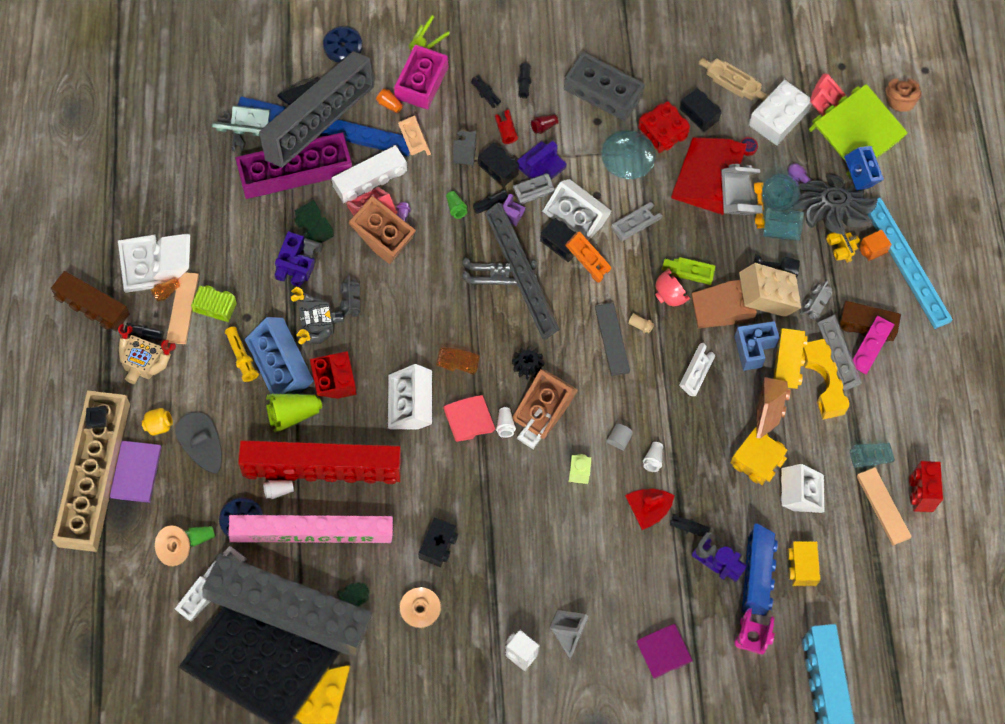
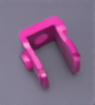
[735,609,775,655]

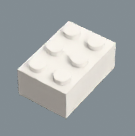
[749,80,811,146]

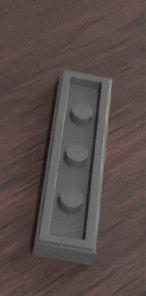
[595,303,630,376]

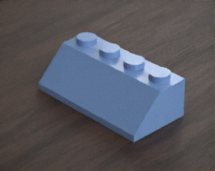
[245,317,314,394]

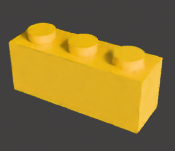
[773,328,808,389]

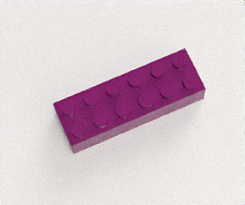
[235,133,352,199]

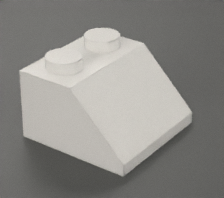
[151,234,190,283]
[781,464,825,513]

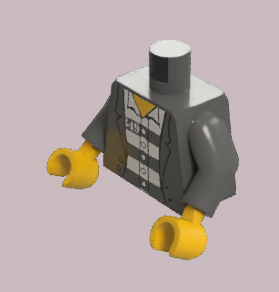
[291,287,344,345]

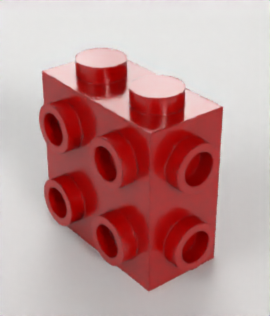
[638,101,690,153]

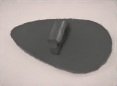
[175,412,222,474]

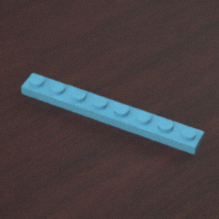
[867,197,953,329]

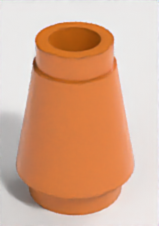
[376,88,403,113]

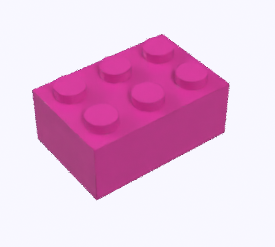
[394,45,448,110]

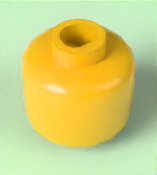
[142,408,173,436]

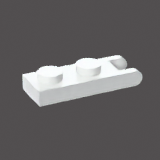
[679,343,715,396]

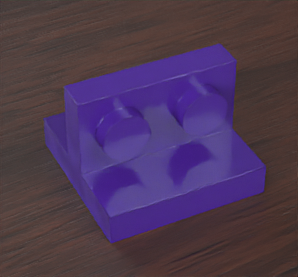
[517,141,567,180]

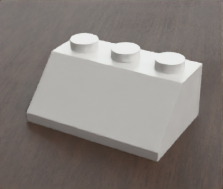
[542,179,612,241]
[388,364,432,430]

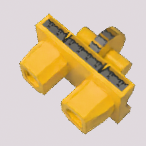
[826,232,860,263]

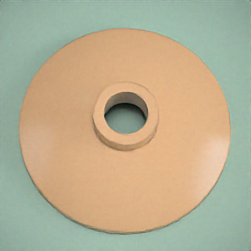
[155,526,190,566]
[400,587,441,628]

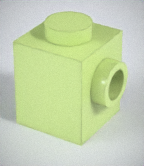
[569,454,591,484]

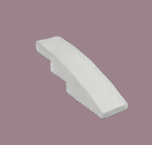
[175,546,247,621]

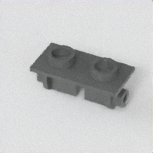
[340,276,360,318]

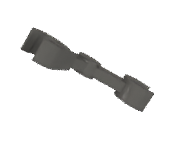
[218,111,244,152]

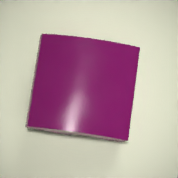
[636,624,693,679]

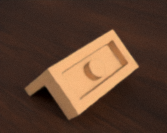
[398,116,431,155]

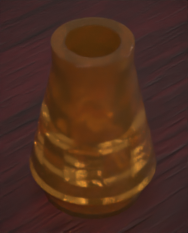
[151,277,181,302]

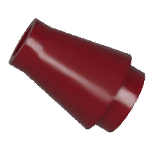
[531,114,559,134]

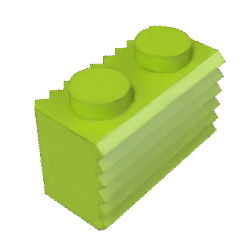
[191,286,237,323]

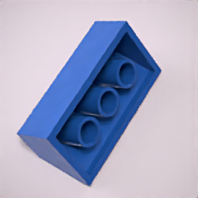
[741,524,778,616]

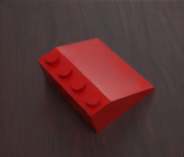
[671,138,747,215]

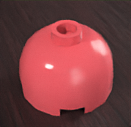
[655,269,690,307]

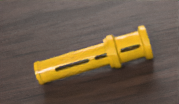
[225,327,259,382]

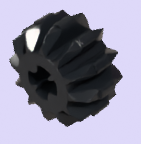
[512,346,545,380]

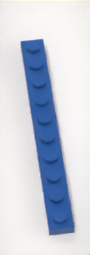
[237,97,410,157]

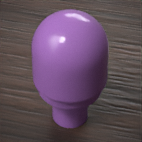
[788,164,811,183]

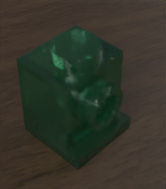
[336,582,370,607]

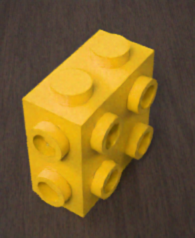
[730,427,788,486]

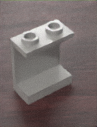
[721,164,763,216]

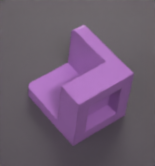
[503,194,525,226]

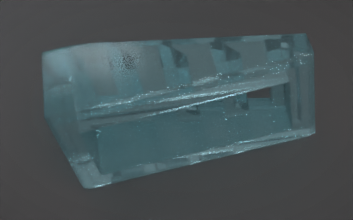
[850,443,895,468]

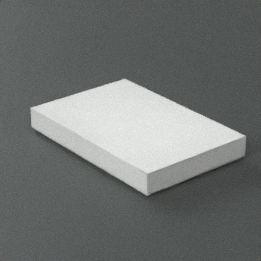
[118,235,163,293]

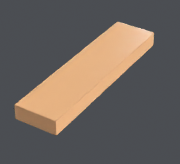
[166,272,199,344]
[856,468,912,546]

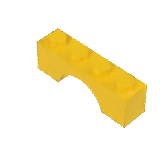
[802,339,849,420]

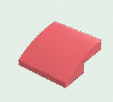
[810,74,848,116]
[443,395,495,442]

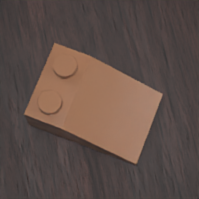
[349,196,416,264]
[691,280,757,328]
[513,369,578,439]
[756,377,791,439]

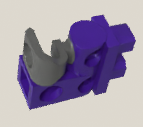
[274,231,322,287]
[692,532,747,582]

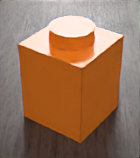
[859,230,892,261]

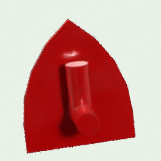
[625,489,675,530]

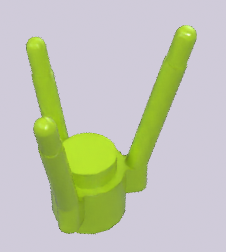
[409,15,450,51]

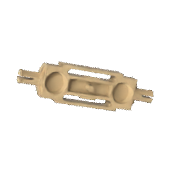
[699,58,769,101]

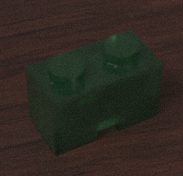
[294,200,334,243]

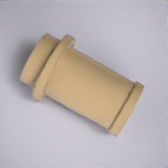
[628,314,654,334]

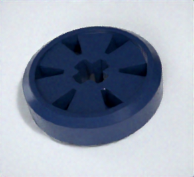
[323,27,362,63]
[219,497,263,538]

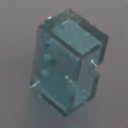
[763,208,804,241]

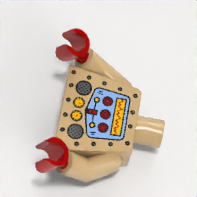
[118,324,176,384]

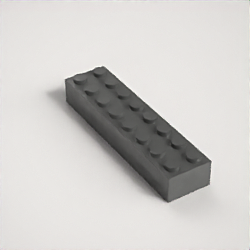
[259,51,374,168]
[202,554,372,658]

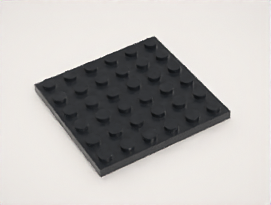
[179,606,341,724]

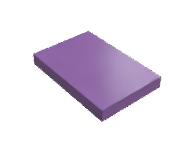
[110,441,162,503]

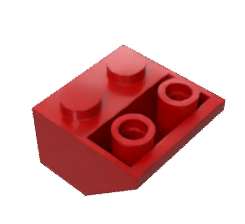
[310,351,357,399]

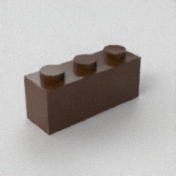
[839,300,901,342]

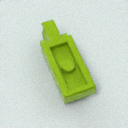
[662,257,716,285]

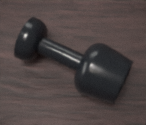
[753,254,800,279]

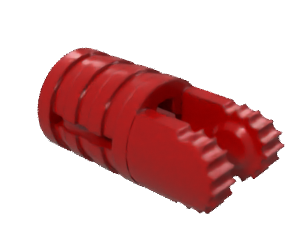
[495,110,518,144]

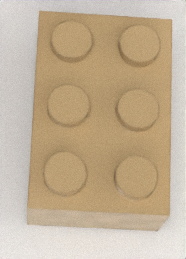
[739,263,801,317]

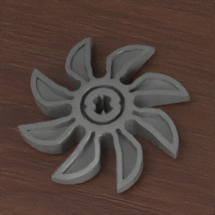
[793,174,878,234]

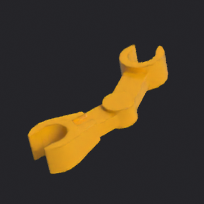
[754,182,765,229]

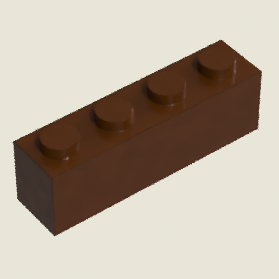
[51,271,130,332]

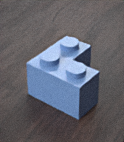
[734,321,779,371]

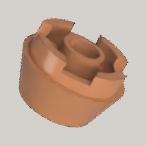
[885,78,922,112]

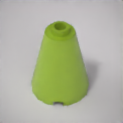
[266,393,322,432]

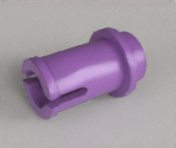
[396,202,411,222]

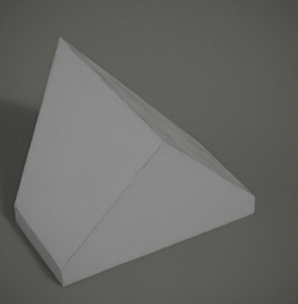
[550,610,588,660]

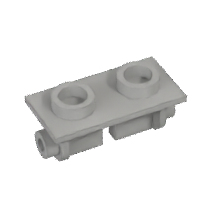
[800,281,832,320]

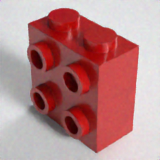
[909,461,943,512]

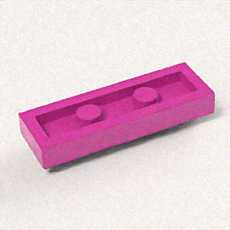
[853,315,895,375]

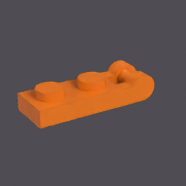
[565,231,612,283]

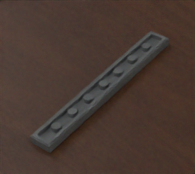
[485,203,560,340]

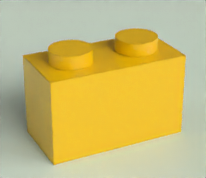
[787,541,820,586]

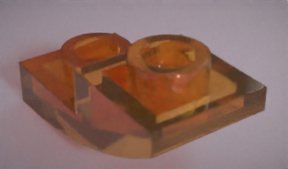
[436,347,480,375]

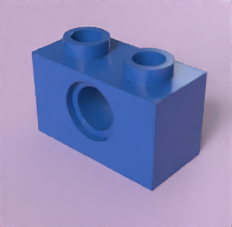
[844,146,884,190]

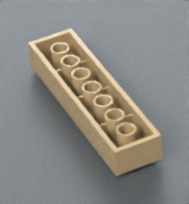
[52,391,130,552]

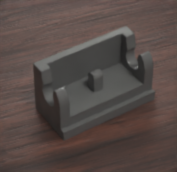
[454,131,476,165]

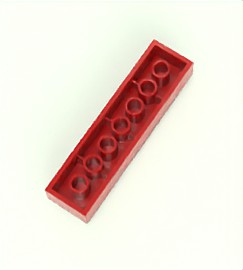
[238,441,402,484]

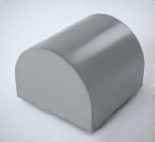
[606,424,633,451]

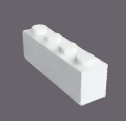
[332,145,407,203]

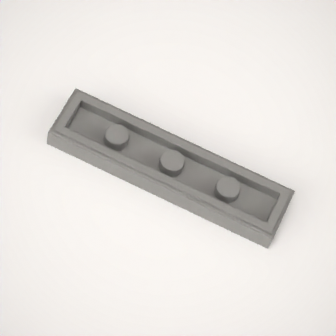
[817,315,862,391]

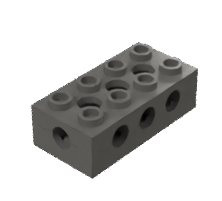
[564,52,645,122]

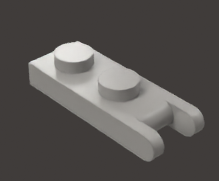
[611,202,663,242]

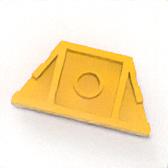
[295,666,350,724]

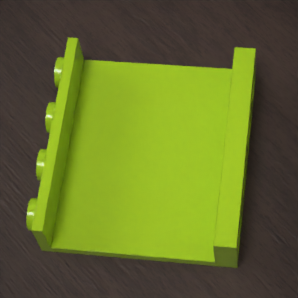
[809,84,908,179]

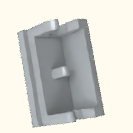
[513,173,555,205]

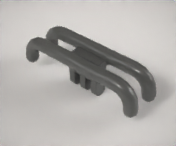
[462,258,538,285]

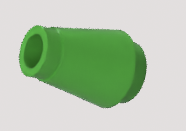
[446,191,467,219]
[185,526,215,547]

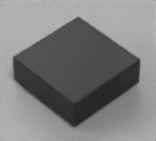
[86,406,107,429]

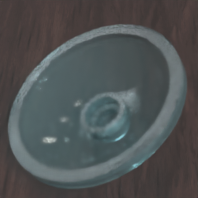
[601,130,656,179]

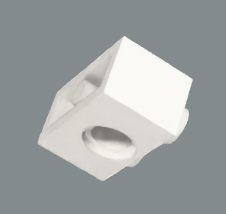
[505,630,539,671]

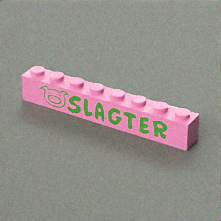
[229,515,393,543]

